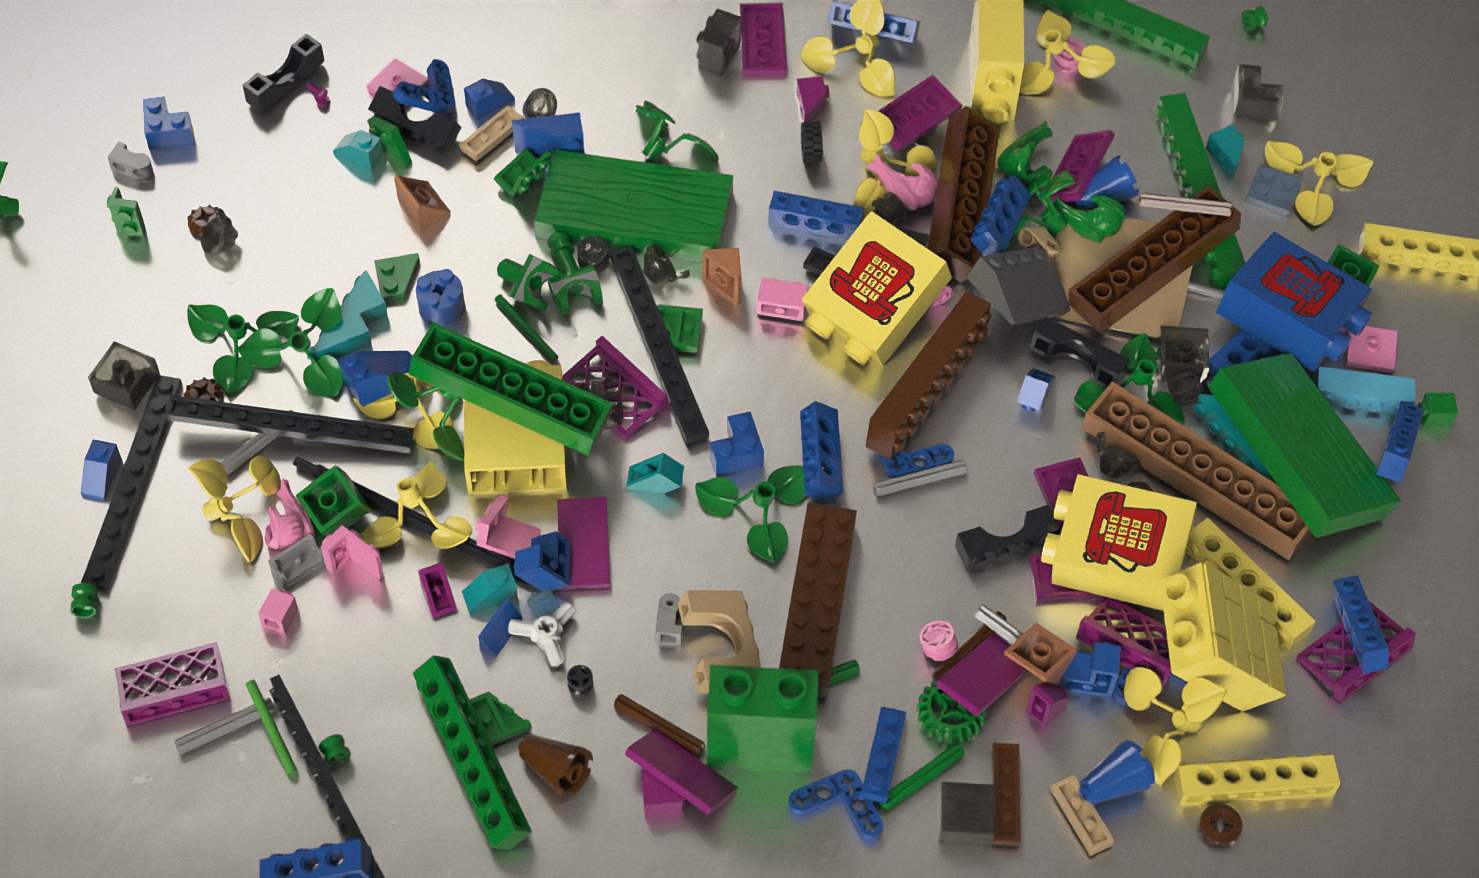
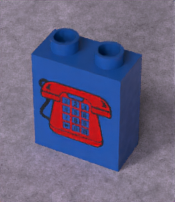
[1216,232,1373,372]

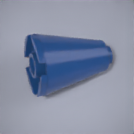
[1074,155,1139,210]
[1079,740,1155,804]

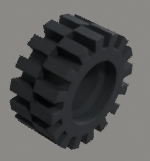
[801,121,823,163]

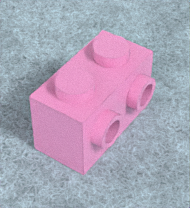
[756,278,808,321]

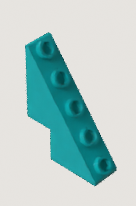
[307,270,388,364]
[1194,394,1269,479]

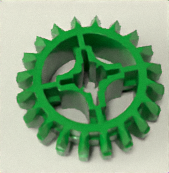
[916,680,987,746]

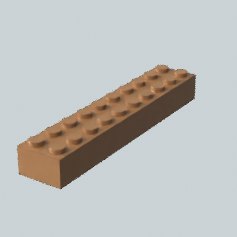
[1082,381,1311,560]

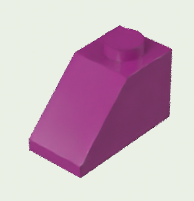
[796,76,830,122]
[1026,682,1069,728]

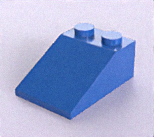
[512,112,585,161]
[337,350,412,407]

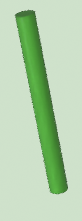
[245,679,298,776]

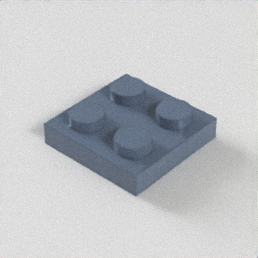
[1245,163,1303,217]

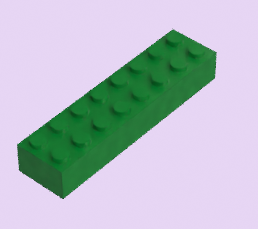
[409,322,613,456]

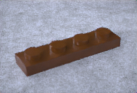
[992,743,1021,846]

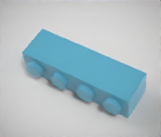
[1314,366,1415,414]

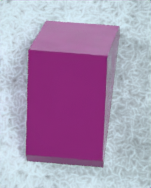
[418,562,457,618]
[641,768,685,816]

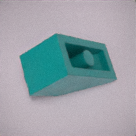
[1206,125,1245,180]
[332,129,383,170]
[626,453,684,494]
[462,564,518,614]

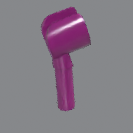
[307,82,330,106]

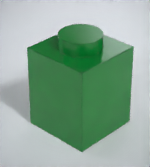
[1418,393,1458,426]

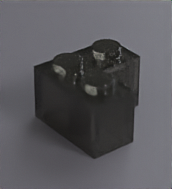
[1234,64,1284,120]

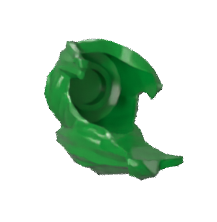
[997,121,1053,181]
[1055,195,1126,244]

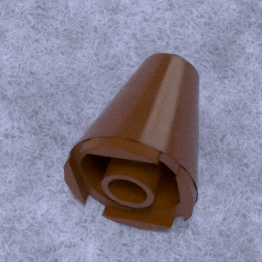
[518,734,593,798]

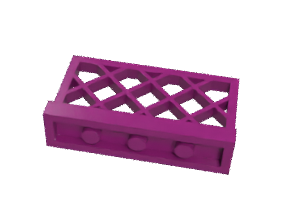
[562,336,670,439]
[1076,597,1173,688]
[1297,601,1416,703]
[115,642,230,726]

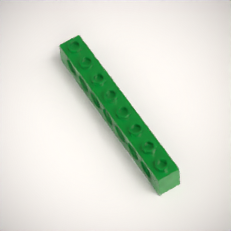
[412,655,532,850]

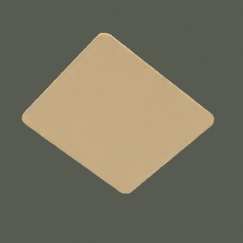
[1051,207,1193,340]

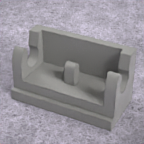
[268,534,325,591]

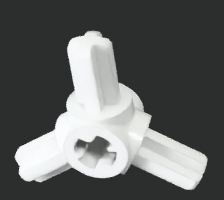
[508,602,576,667]

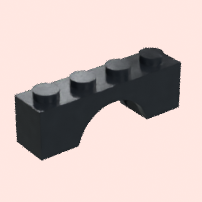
[242,33,325,113]
[367,86,462,151]
[1029,317,1130,388]
[955,505,1061,570]

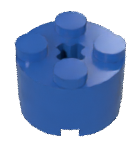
[415,269,465,325]

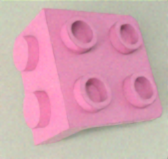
[476,494,541,559]
[321,525,384,580]

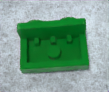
[106,187,146,236]

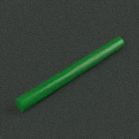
[494,294,559,363]

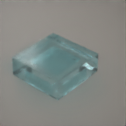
[527,589,560,619]

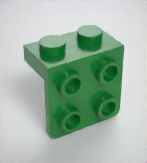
[493,148,552,198]

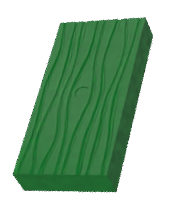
[534,149,733,263]
[1208,353,1401,538]

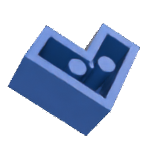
[142,96,194,151]
[710,411,764,477]
[514,531,570,593]
[1060,642,1121,697]

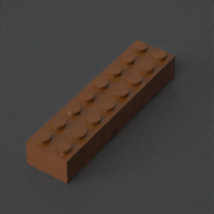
[927,106,1000,283]
[1069,185,1241,334]
[865,291,992,460]
[779,503,857,698]

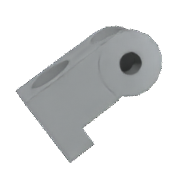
[107,141,154,180]
[655,593,682,646]

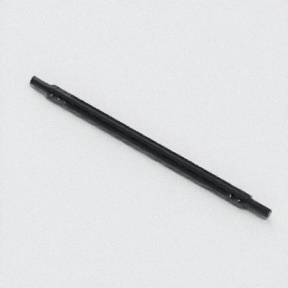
[293,456,526,582]

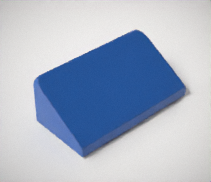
[478,599,523,657]

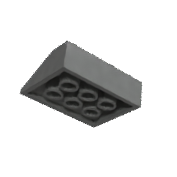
[967,247,1071,325]

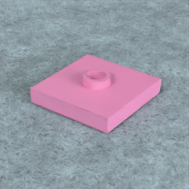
[366,58,429,107]
[1345,326,1397,374]

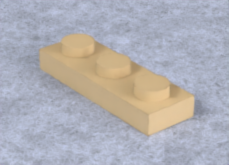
[460,105,524,162]
[1050,775,1115,856]

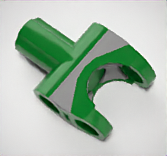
[547,248,603,315]
[497,254,563,310]

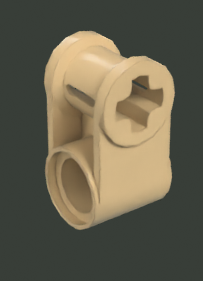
[1018,226,1061,260]

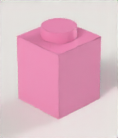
[258,588,298,634]

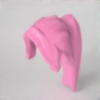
[867,154,938,211]
[265,479,316,550]

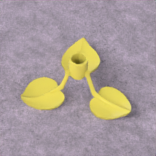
[801,0,896,96]
[1019,10,1116,95]
[853,109,937,216]
[1265,140,1373,226]
[353,373,454,449]
[188,455,281,563]
[360,461,473,549]
[1124,667,1227,784]

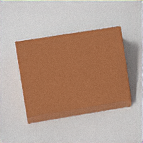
[394,175,451,229]
[702,248,741,305]
[1004,623,1077,684]

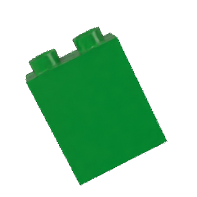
[706,665,818,774]

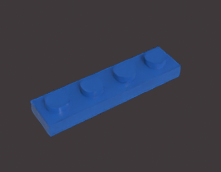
[860,706,906,803]

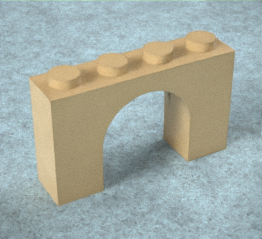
[678,590,761,693]

